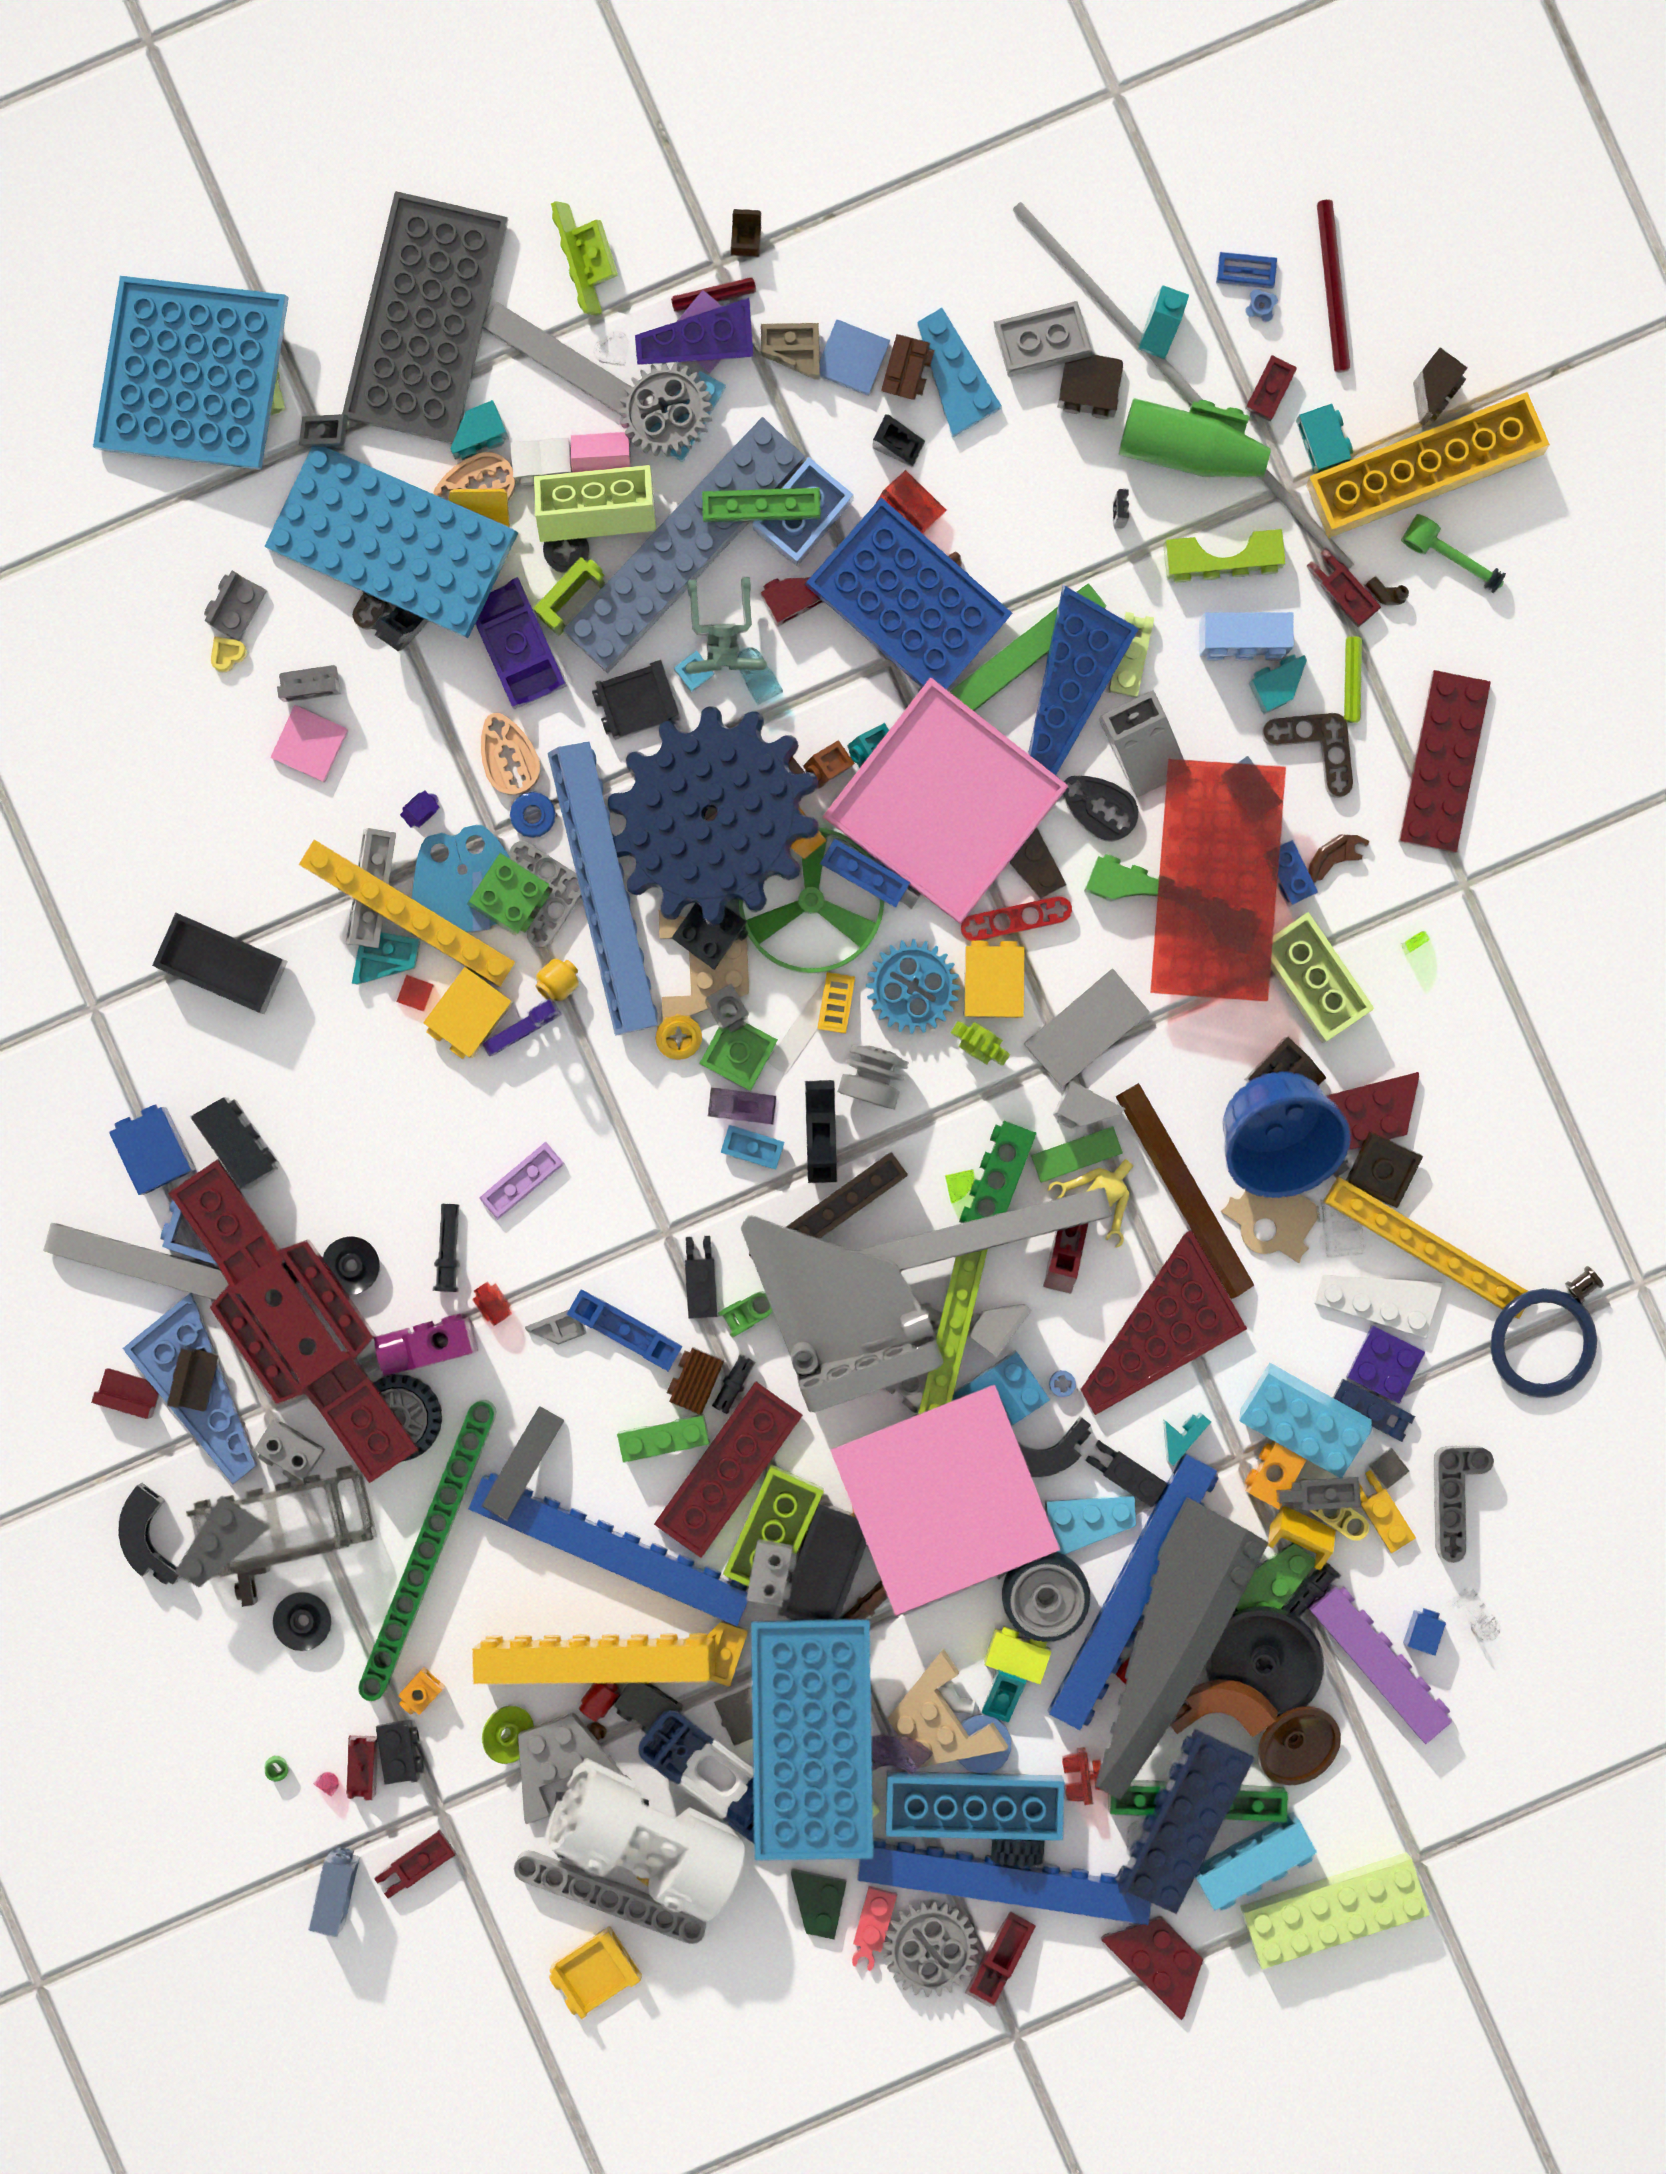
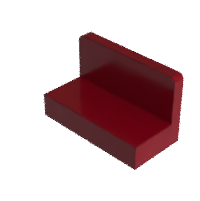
[91,1368,159,1419]

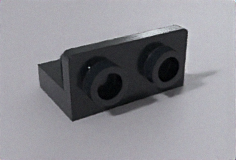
[376,1719,424,1785]

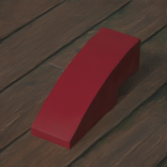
[965,1911,1036,2007]

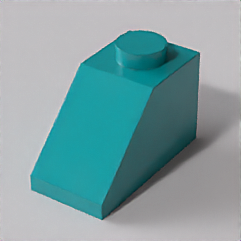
[1138,285,1189,359]

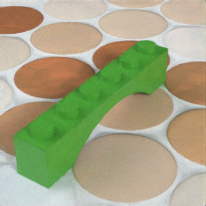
[1084,854,1262,955]

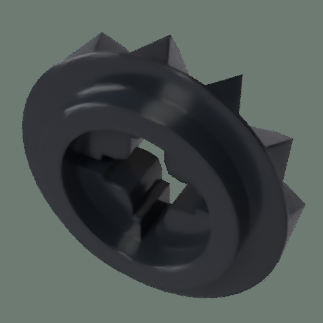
[543,538,590,573]

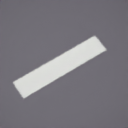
[767,971,848,1075]

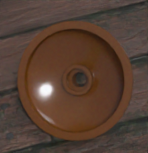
[1258,1706,1341,1786]

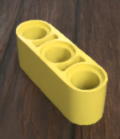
[1291,1478,1369,1541]

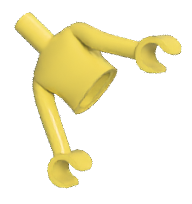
[1048,1159,1134,1248]

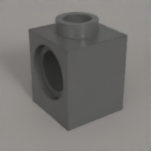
[705,984,749,1033]

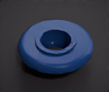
[510,792,556,838]

